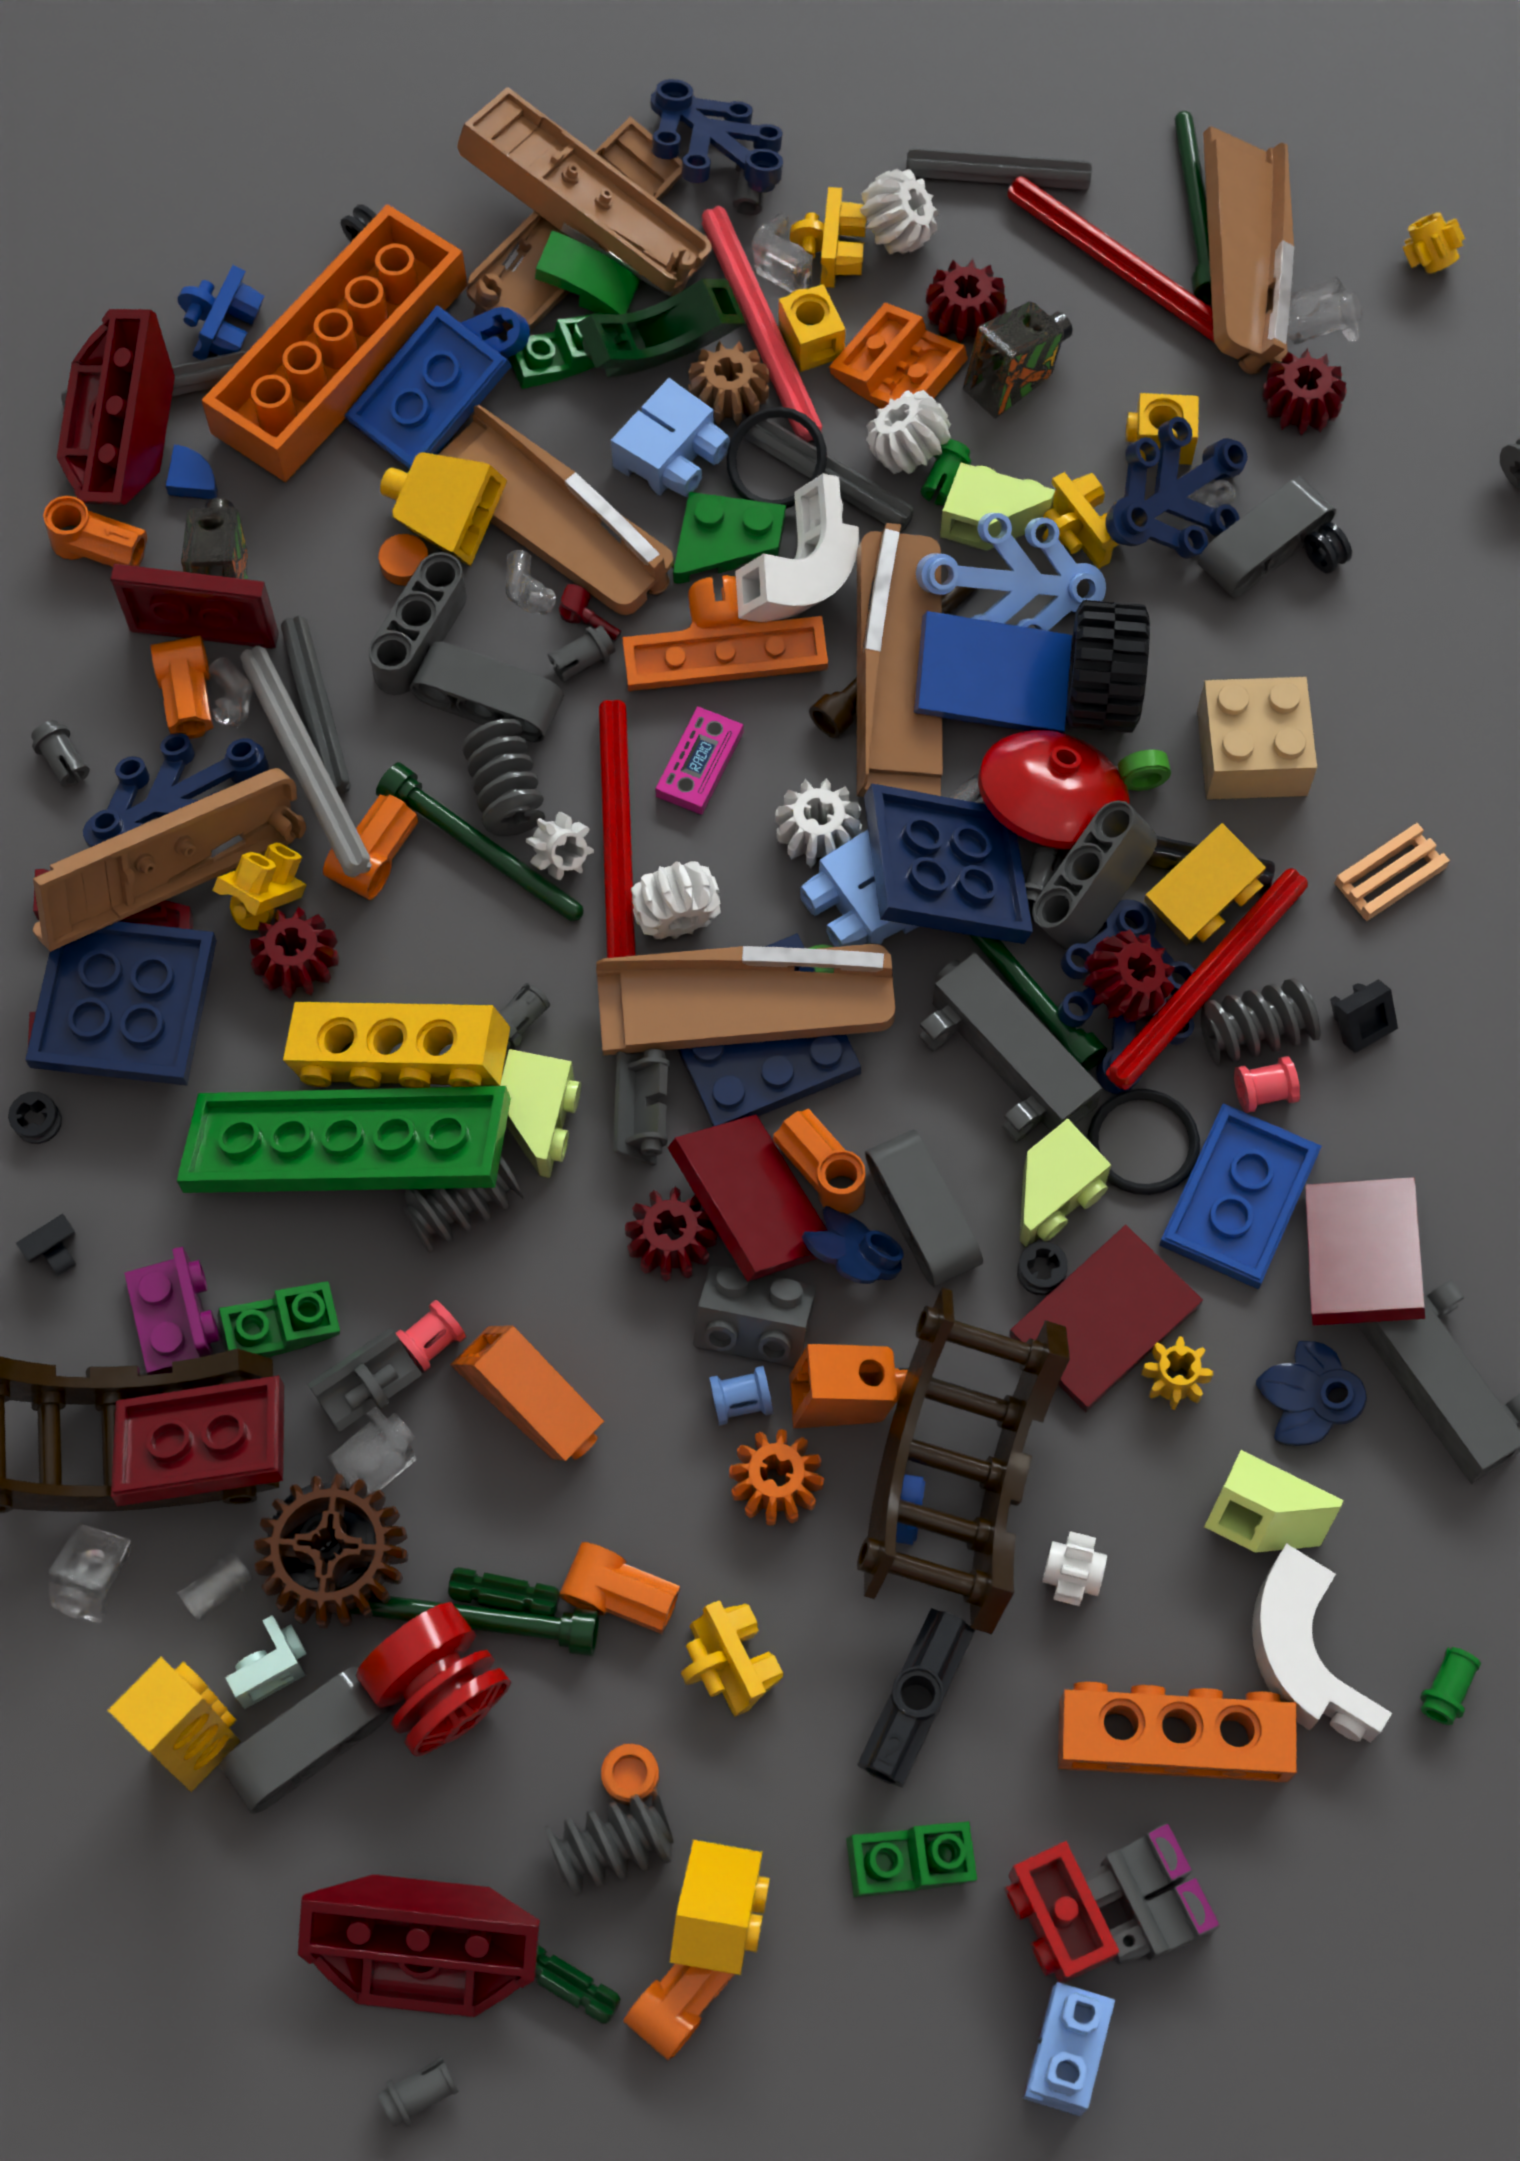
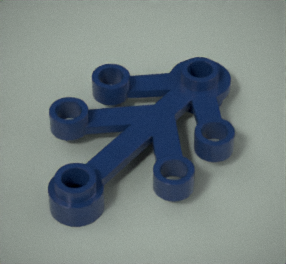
[650,79,783,192]
[1105,417,1248,559]
[83,733,269,848]
[1058,899,1195,1094]

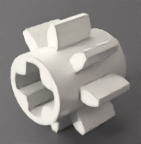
[526,812,594,880]
[1042,1531,1107,1606]

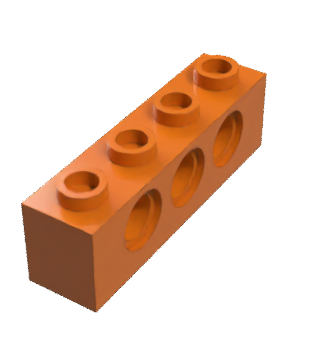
[1058,1682,1297,1782]

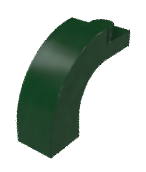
[577,278,746,377]

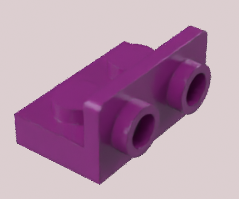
[124,1246,220,1375]

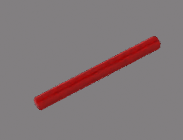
[1007,176,1215,343]
[599,700,635,958]
[1106,868,1308,1090]

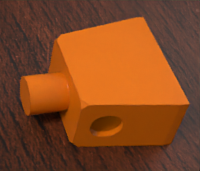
[789,1344,909,1428]

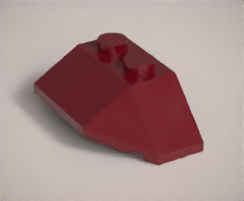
[57,309,175,505]
[298,1874,540,2017]

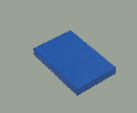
[344,305,512,470]
[914,611,1072,733]
[1159,1103,1322,1290]

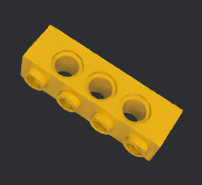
[283,1002,510,1089]
[107,1657,241,1792]

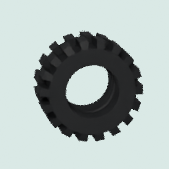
[1066,600,1150,733]

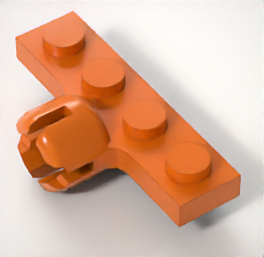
[622,575,828,691]

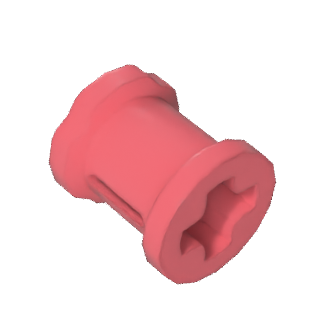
[1234,1056,1300,1113]
[395,1300,466,1372]

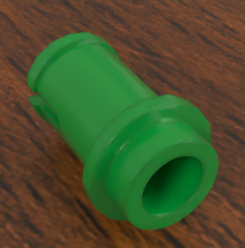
[920,439,971,506]
[1420,1647,1481,1725]

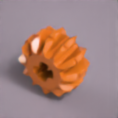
[729,1429,824,1526]

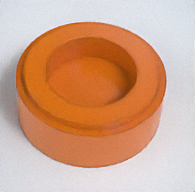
[379,534,429,586]
[601,1744,659,1805]

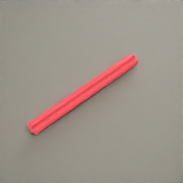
[702,206,822,442]

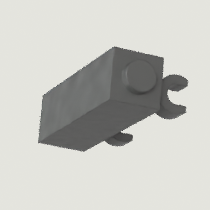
[919,953,1102,1142]
[1356,1279,1520,1484]

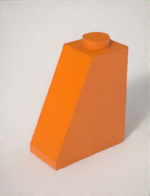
[450,1325,604,1461]

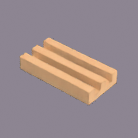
[1334,823,1450,922]

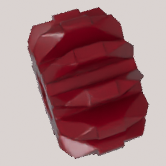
[925,258,1007,343]
[1262,348,1347,435]
[249,907,339,999]
[1083,929,1175,1023]
[625,1186,717,1282]

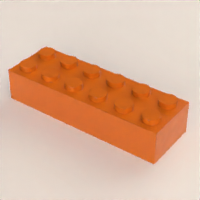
[201,204,467,483]

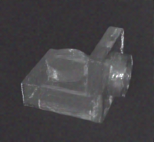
[752,212,813,293]
[327,1407,416,1497]
[48,1523,131,1623]

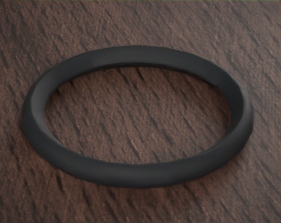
[726,407,827,509]
[1088,1089,1200,1195]

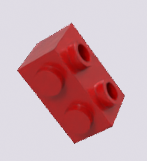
[1005,1841,1120,1984]

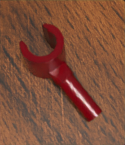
[559,584,622,641]

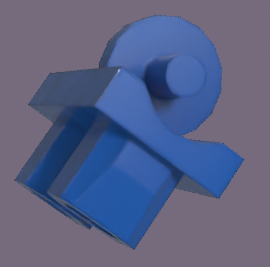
[177,265,265,360]

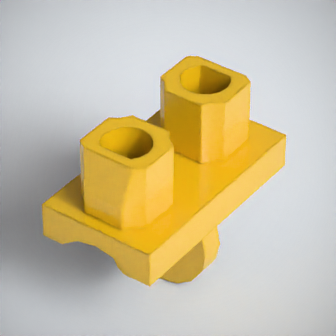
[789,187,867,288]
[1042,472,1119,569]
[212,842,307,930]
[681,1600,783,1717]

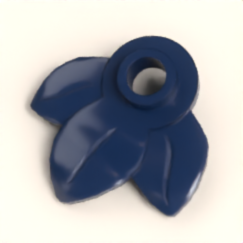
[802,1206,904,1284]
[1256,1341,1367,1446]

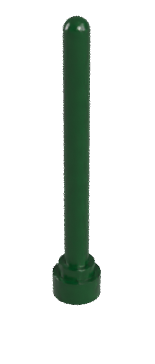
[1174,111,1212,304]
[376,762,584,922]
[969,935,1107,1072]
[350,1596,599,1656]

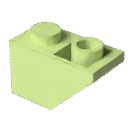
[940,462,1055,551]
[500,1049,581,1178]
[1019,1118,1111,1247]
[1204,1450,1344,1553]

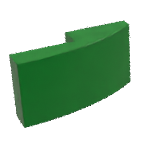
[535,230,640,314]
[509,313,602,389]
[217,1281,340,1358]
[846,1821,977,1898]

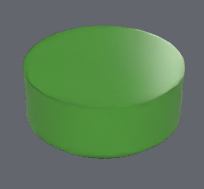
[1117,750,1171,791]

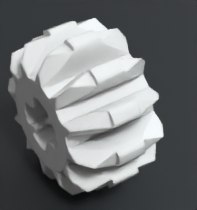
[860,169,939,254]
[866,390,951,474]
[775,778,862,868]
[631,861,721,940]

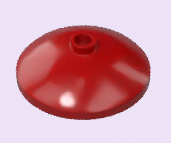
[978,730,1130,849]

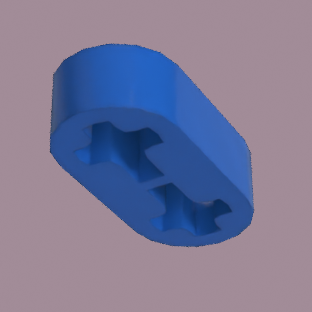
[461,307,530,358]

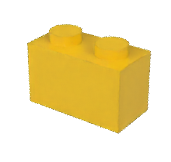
[1144,823,1266,946]
[670,1840,770,1975]

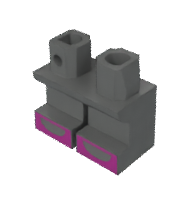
[1085,1822,1220,1964]

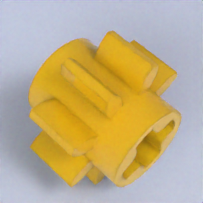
[1402,212,1465,273]
[1141,1336,1213,1410]

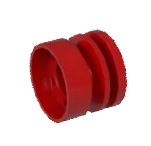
[355,1602,512,1757]

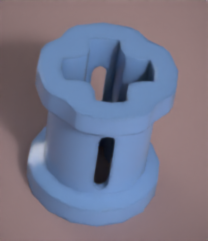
[709,1366,773,1426]

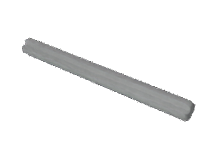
[240,646,372,878]

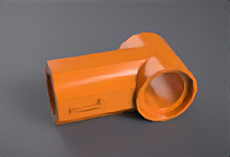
[43,496,148,567]
[151,636,214,739]
[323,794,418,900]
[773,1108,866,1214]
[558,1542,680,1634]
[623,1964,735,2061]

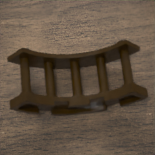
[857,1287,1070,1634]
[0,1348,279,1513]

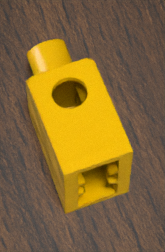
[380,452,508,566]

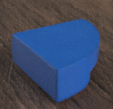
[166,445,217,500]
[896,1474,926,1545]

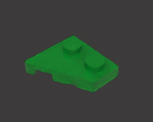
[673,492,786,584]

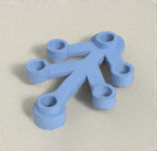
[916,513,1106,631]

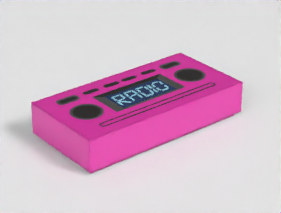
[655,706,744,815]

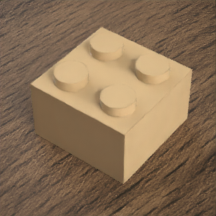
[1197,677,1317,800]

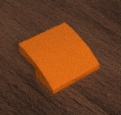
[829,302,968,409]

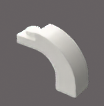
[735,473,859,622]
[1252,1543,1392,1743]

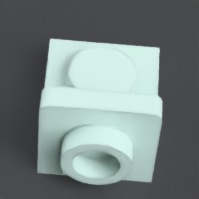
[225,1615,307,1709]

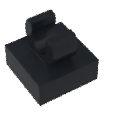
[1330,979,1398,1053]
[16,1213,76,1276]

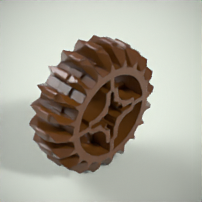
[254,1474,409,1629]

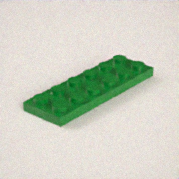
[177,1086,511,1193]

